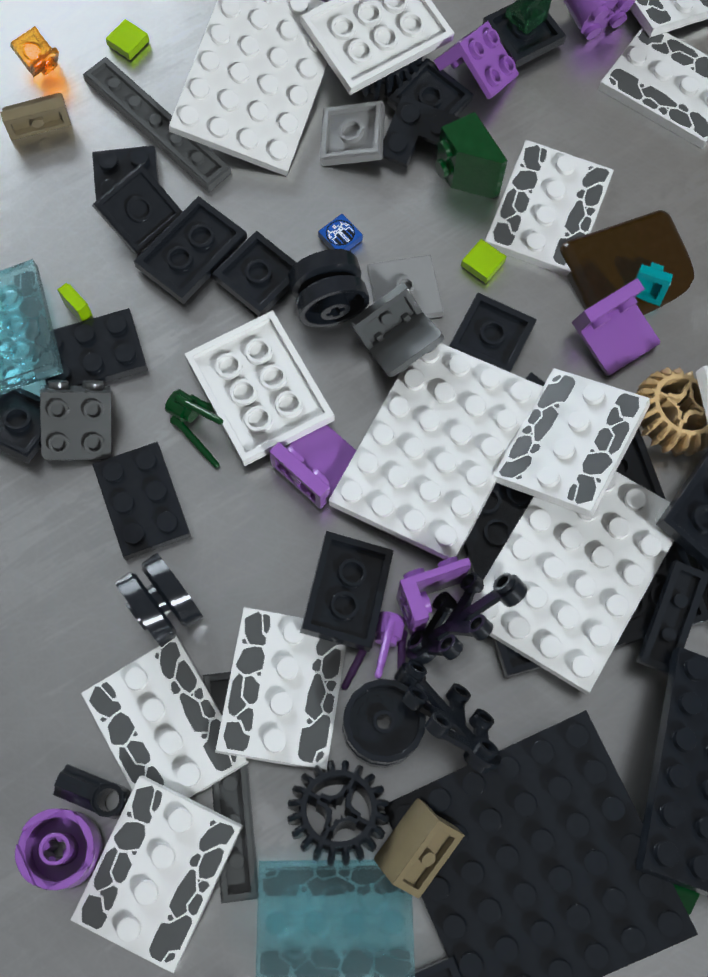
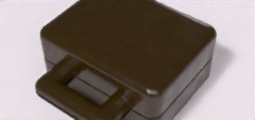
[560,210,694,315]

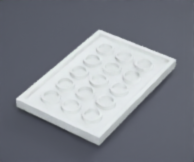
[169,0,328,177]
[328,343,543,560]
[471,472,674,695]

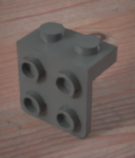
[349,283,444,377]
[40,380,111,460]

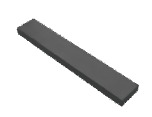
[83,57,231,192]
[203,672,260,904]

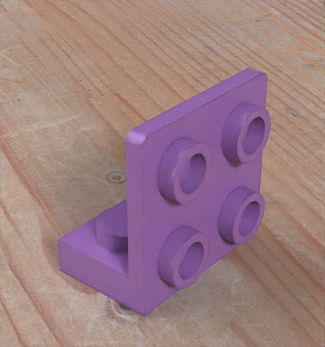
[433,21,519,99]
[571,278,660,376]
[269,425,357,509]
[396,557,471,637]

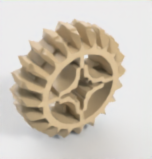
[636,367,708,457]

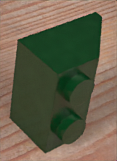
[435,112,508,199]

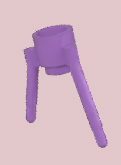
[341,611,408,690]

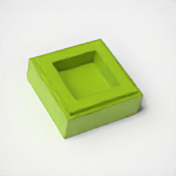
[106,19,149,60]
[461,239,507,284]
[57,283,93,322]

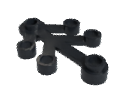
[406,572,527,665]
[394,659,501,774]

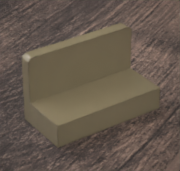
[0,93,71,141]
[374,798,465,899]

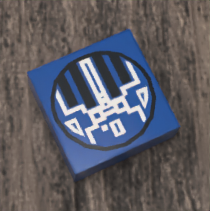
[318,213,363,251]

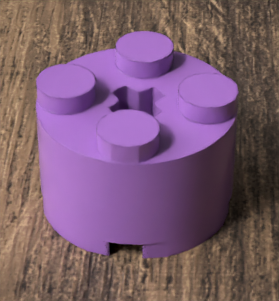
[564,0,636,40]
[15,808,103,890]

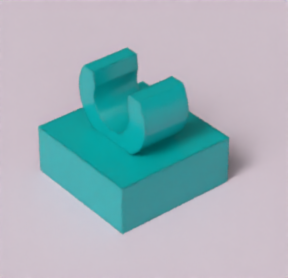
[635,262,673,306]

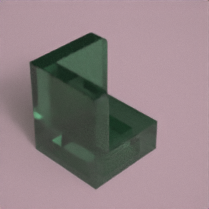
[505,0,552,35]

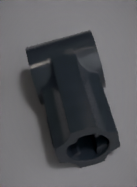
[53,764,131,819]

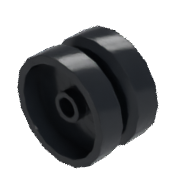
[288,249,369,327]
[115,553,203,647]
[342,679,426,768]

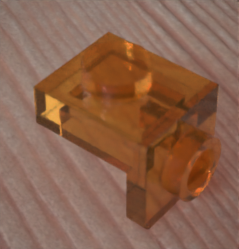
[10,26,59,77]

